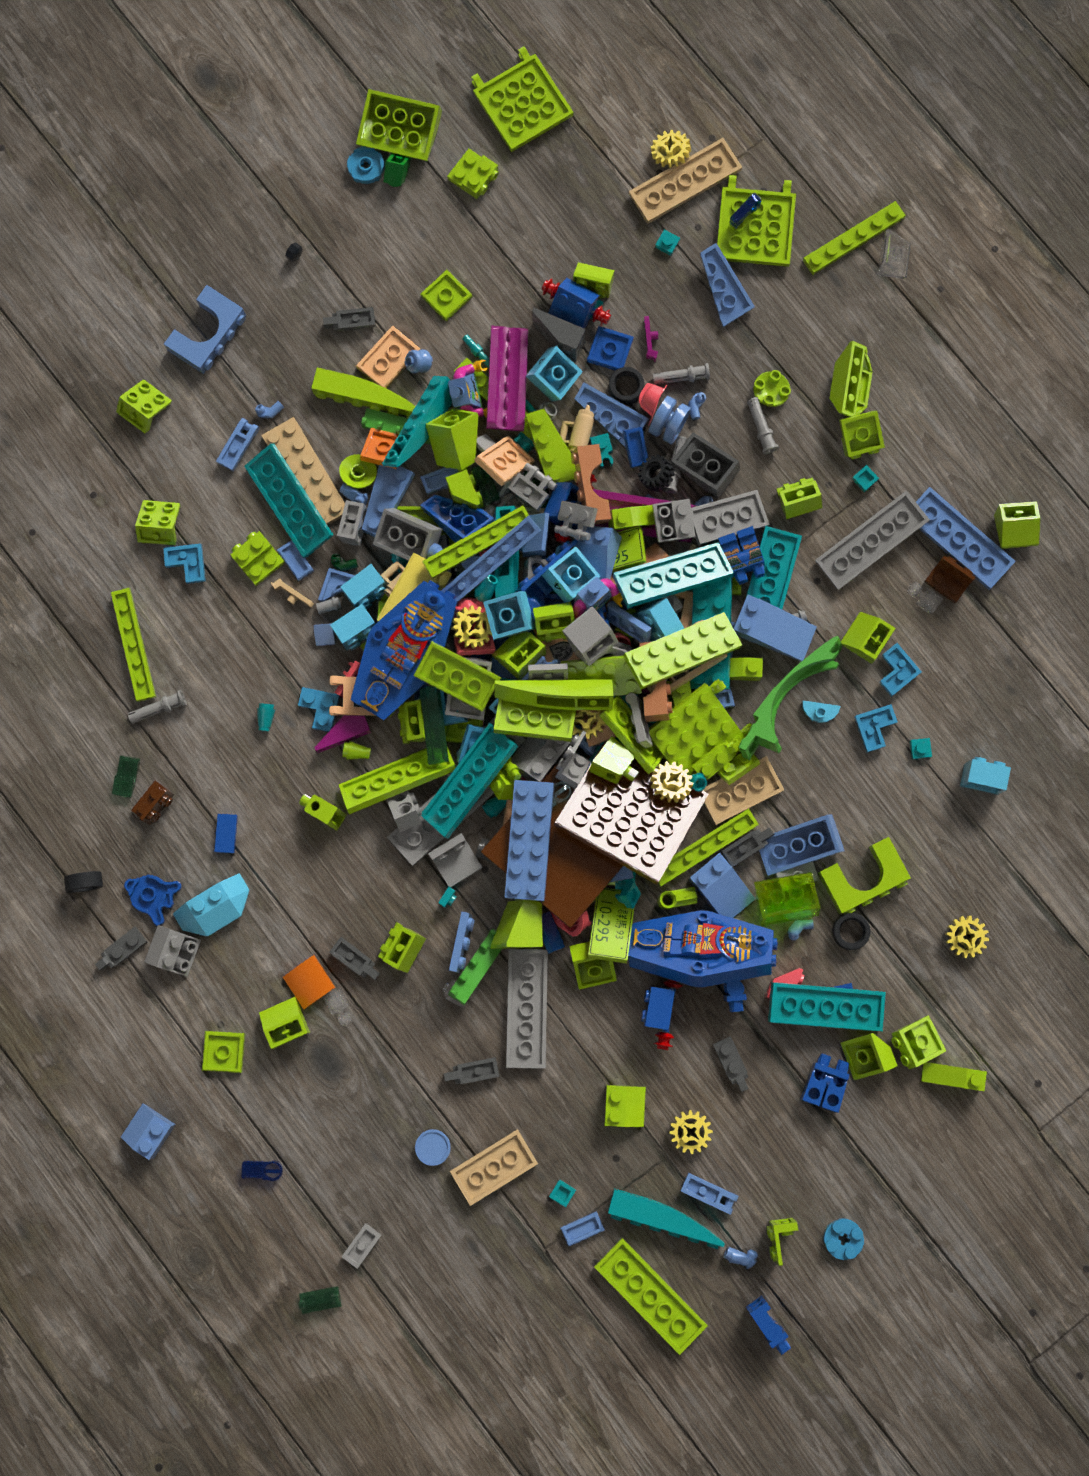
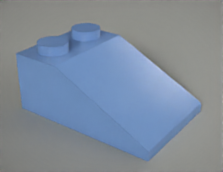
[574,526,622,580]
[689,853,755,918]

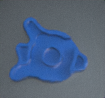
[124,875,182,926]

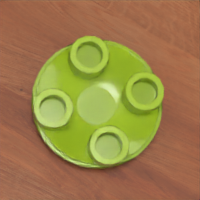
[753,370,791,407]

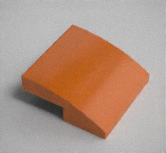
[283,955,336,1010]

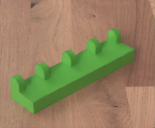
[361,408,431,445]
[448,929,502,1005]

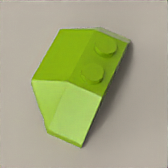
[829,341,873,417]

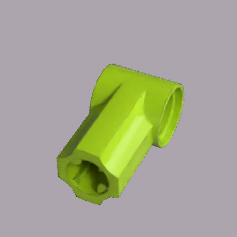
[657,887,698,910]

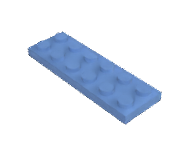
[916,487,1016,590]
[505,780,554,901]

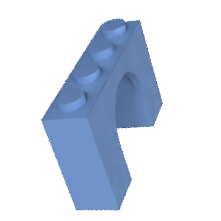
[164,285,246,374]

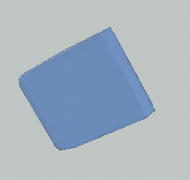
[313,623,335,646]

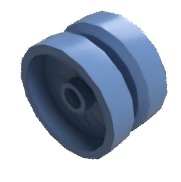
[648,396,691,445]

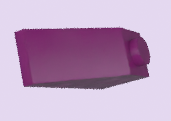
[314,715,371,753]

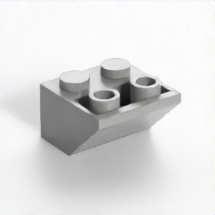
[652,499,696,542]
[563,607,618,666]
[144,925,201,977]

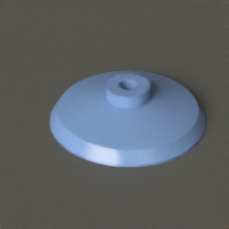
[415,1129,451,1166]

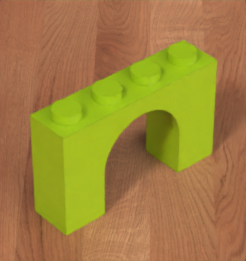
[818,837,911,914]

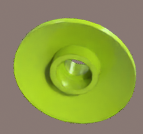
[339,454,377,489]

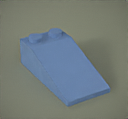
[734,595,817,662]
[759,814,845,876]

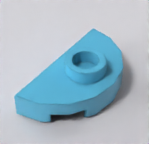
[802,701,841,723]

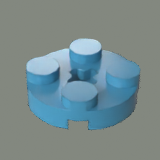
[347,146,384,184]
[823,1218,864,1260]

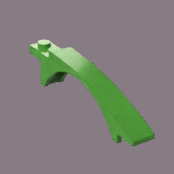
[739,636,842,760]

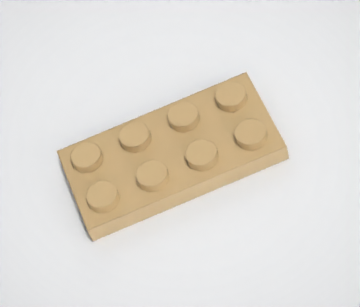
[703,756,784,825]
[450,1129,538,1206]

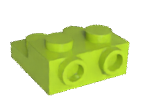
[447,148,499,199]
[839,410,885,459]
[230,531,285,586]
[891,1015,946,1069]

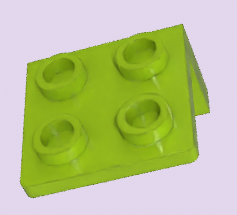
[116,380,172,433]
[135,500,180,545]
[766,1218,798,1266]

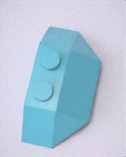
[173,873,250,936]

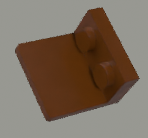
[924,556,976,603]
[131,780,174,825]

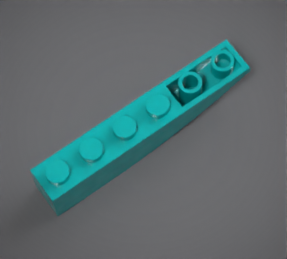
[382,376,452,467]
[495,506,519,598]
[608,1188,725,1249]

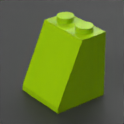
[425,408,478,471]
[491,899,543,949]

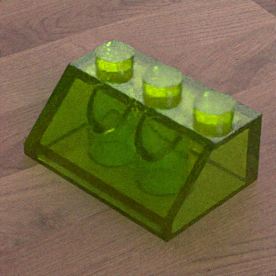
[754,872,820,926]

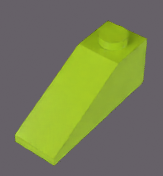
[608,505,655,530]
[730,657,763,681]
[921,1062,987,1091]

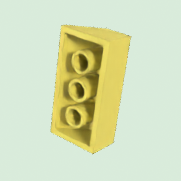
[377,552,452,621]

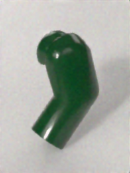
[331,553,358,571]

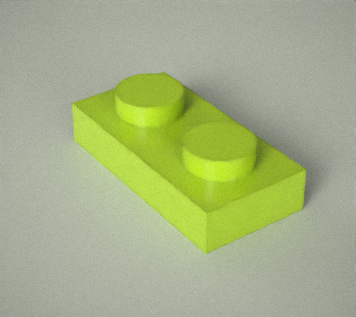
[718,753,760,785]

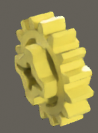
[651,130,691,168]
[451,605,492,649]
[573,710,606,740]
[650,761,693,803]
[945,916,989,958]
[669,1110,713,1154]

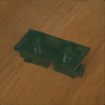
[471,466,500,506]
[299,1286,342,1314]

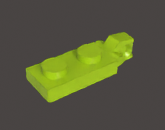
[691,738,740,780]

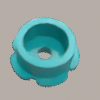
[690,773,707,791]

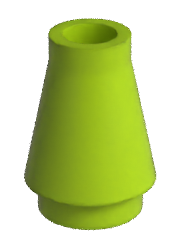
[342,741,371,760]

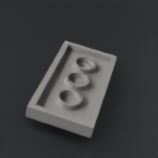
[691,490,770,546]

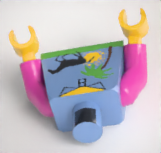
[448,360,488,418]
[572,577,623,619]

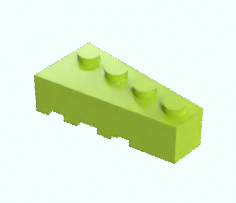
[525,409,576,489]

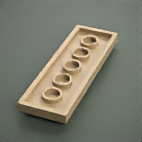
[629,138,742,224]
[261,417,345,525]

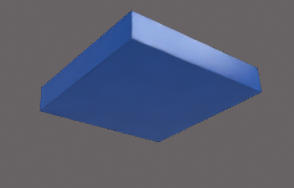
[587,326,634,371]

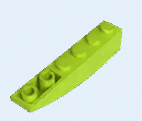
[311,367,416,418]
[495,679,613,710]

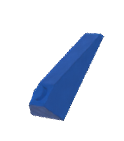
[420,495,495,543]

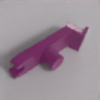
[644,316,658,362]

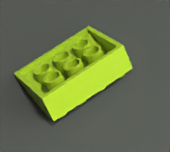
[356,89,442,161]

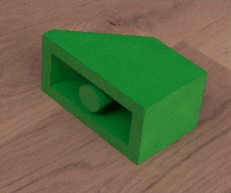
[383,153,411,187]

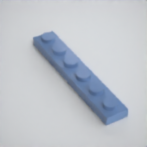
[441,516,541,601]

